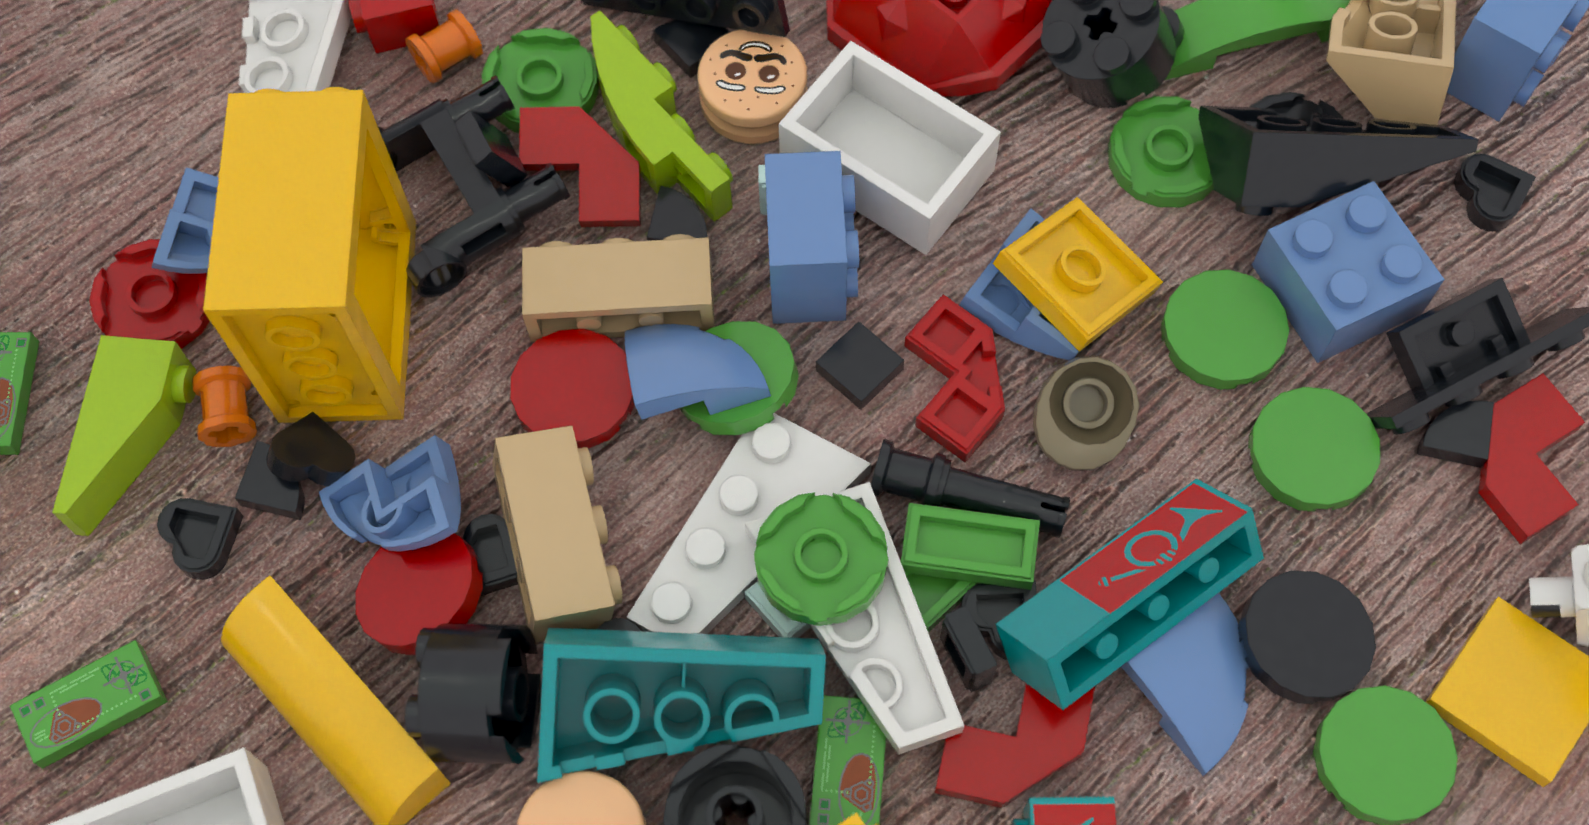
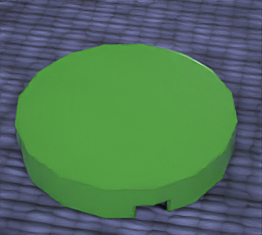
[482,28,599,133]
[1108,96,1214,207]
[1160,269,1289,390]
[680,321,799,435]
[1248,387,1380,512]
[754,492,889,626]
[1313,685,1458,825]

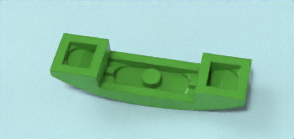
[1165,0,1351,80]

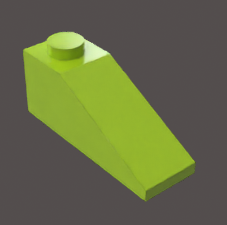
[52,335,197,536]

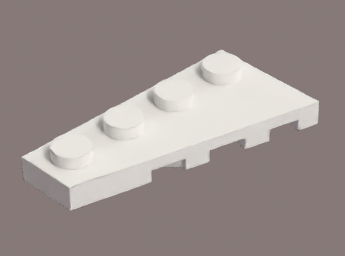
[239,0,352,93]
[626,413,871,634]
[745,482,964,755]

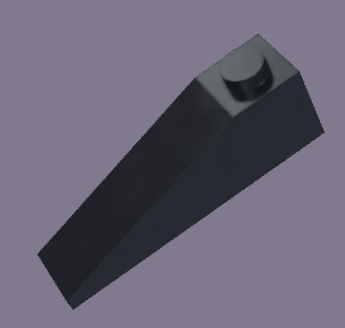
[1198,106,1479,216]

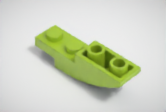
[591,10,733,222]

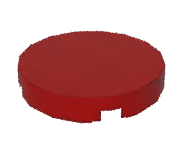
[89,239,210,349]
[510,329,635,449]
[355,533,483,655]

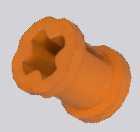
[405,9,484,84]
[192,365,257,447]

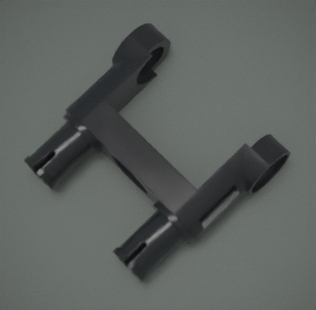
[378,75,571,298]

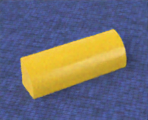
[221,575,451,825]

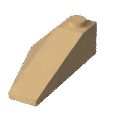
[1326,0,1456,125]

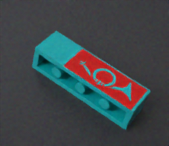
[995,478,1264,710]

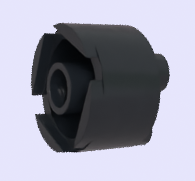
[1041,0,1176,108]
[405,623,541,764]
[663,744,807,825]

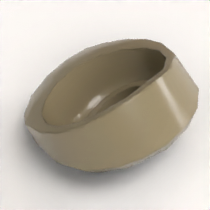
[1033,355,1139,471]

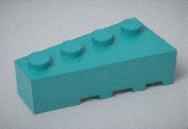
[537,628,826,783]

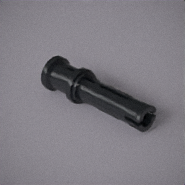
[871,439,1070,538]

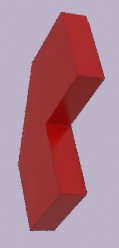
[519,106,641,227]
[904,294,1005,463]
[1478,373,1585,545]
[935,683,1095,808]

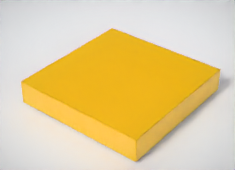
[992,197,1163,352]
[1426,596,1589,787]

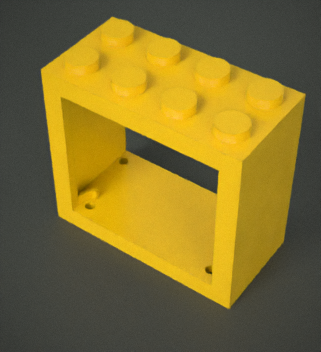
[203,87,417,423]

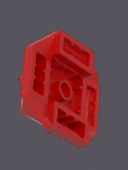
[826,0,1052,97]

